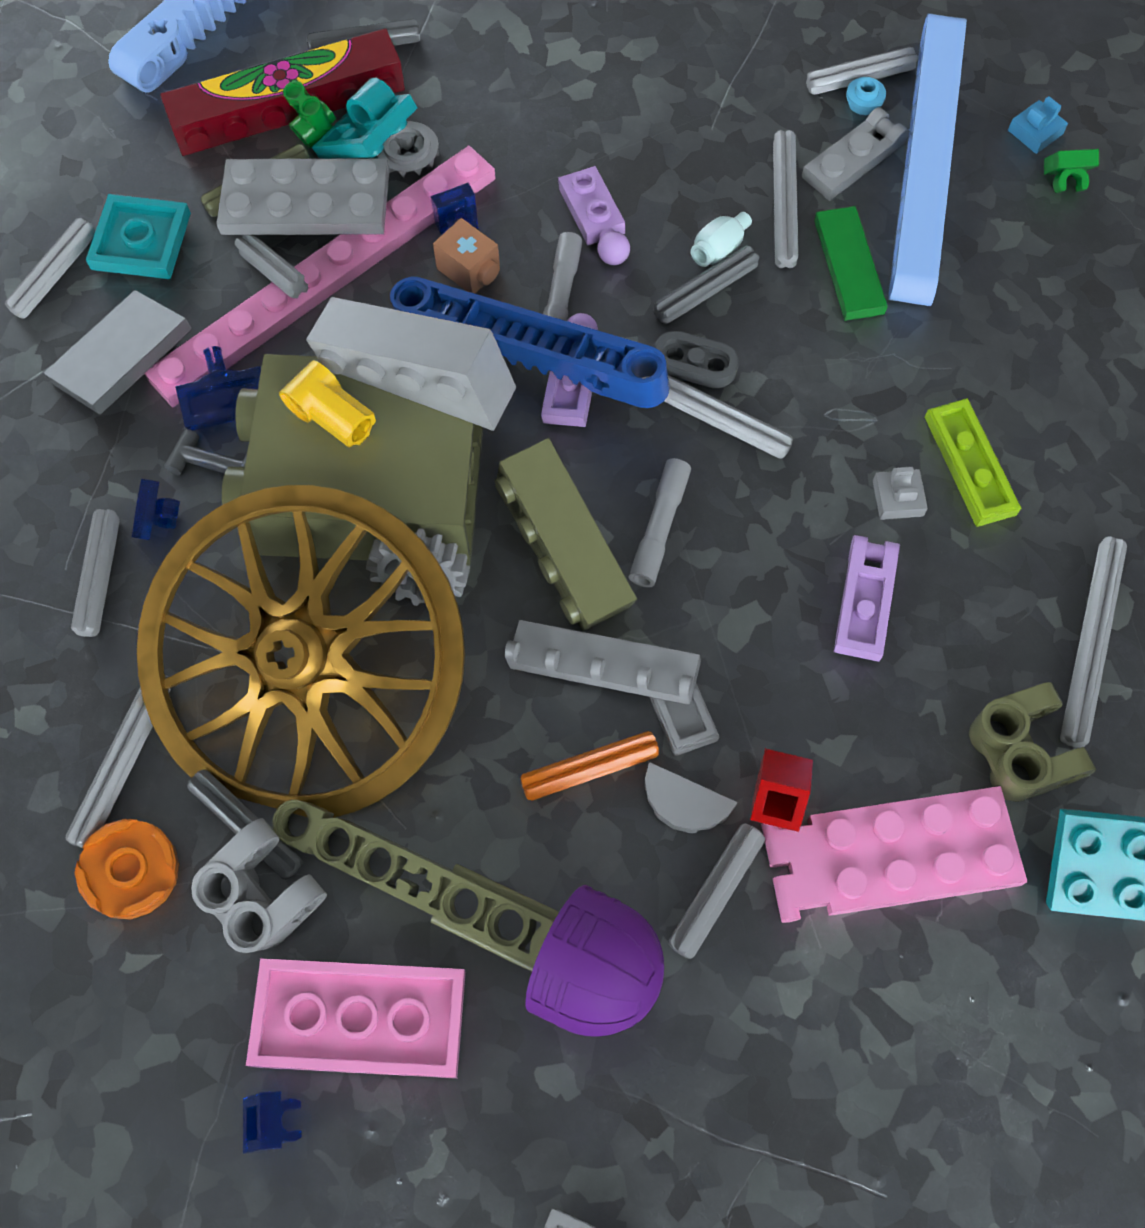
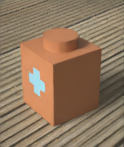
[433,218,500,294]

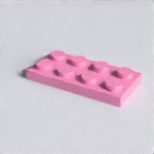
[246,958,466,1079]

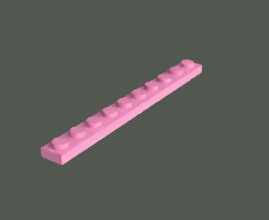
[145,145,496,408]

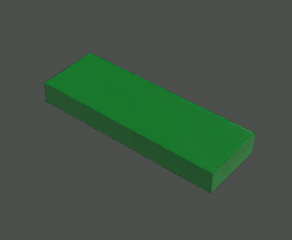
[814,206,888,321]

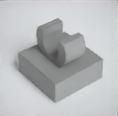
[873,467,928,520]

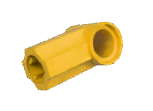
[279,360,376,448]

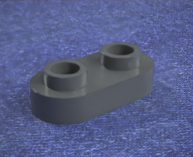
[655,331,738,388]

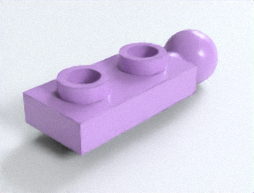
[558,166,630,265]
[541,313,598,427]

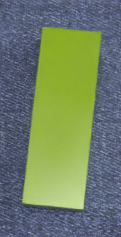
[924,398,1022,527]

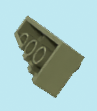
[495,438,637,632]

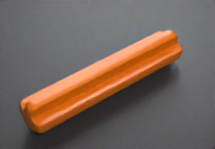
[520,731,659,801]

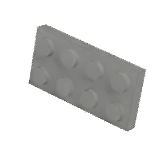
[217,158,389,235]

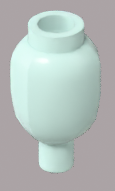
[691,212,752,267]

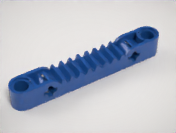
[390,277,670,408]

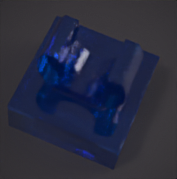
[431,182,479,235]
[131,479,180,540]
[243,1091,302,1154]

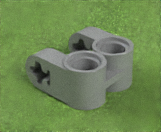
[191,818,327,953]

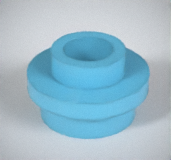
[846,77,886,115]

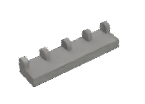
[505,620,701,705]

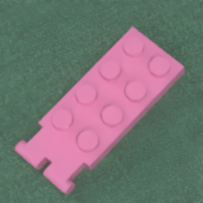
[761,786,1027,923]

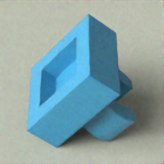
[1008,96,1068,154]

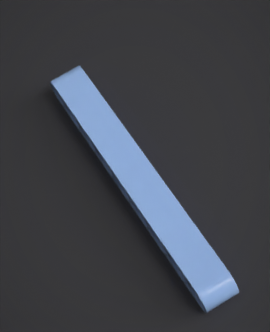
[888,13,967,306]

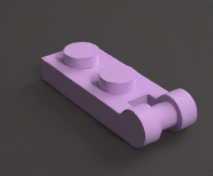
[833,535,900,662]

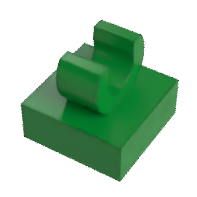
[1044,149,1099,193]

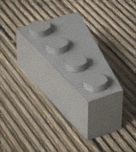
[306,297,516,431]

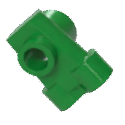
[283,81,337,149]

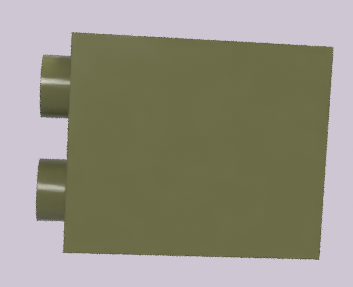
[222,354,483,565]

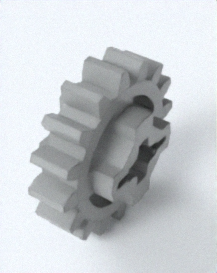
[366,529,470,606]

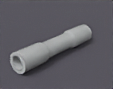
[543,232,583,321]
[628,458,691,587]

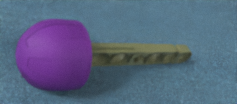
[272,800,664,1036]

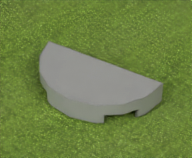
[644,762,738,834]

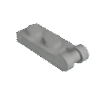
[802,107,910,201]

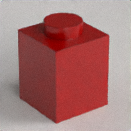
[750,748,813,832]

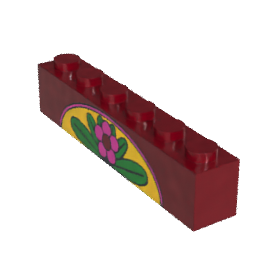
[160,28,405,156]

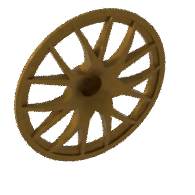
[137,485,465,818]

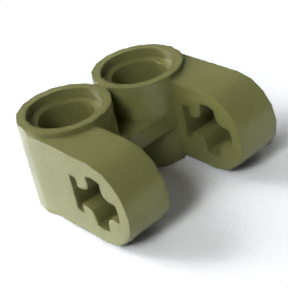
[969,682,1096,802]

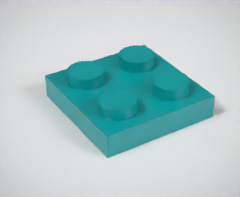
[86,194,191,279]

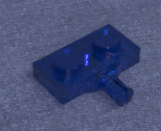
[175,346,261,431]

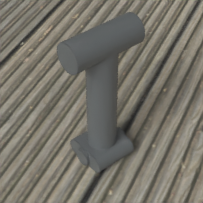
[164,429,247,475]

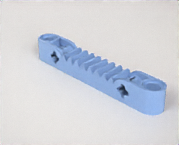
[108,0,246,93]

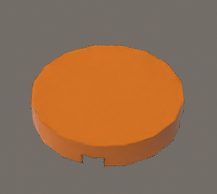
[75,819,179,920]

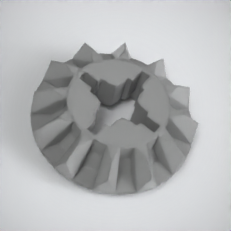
[377,121,439,178]

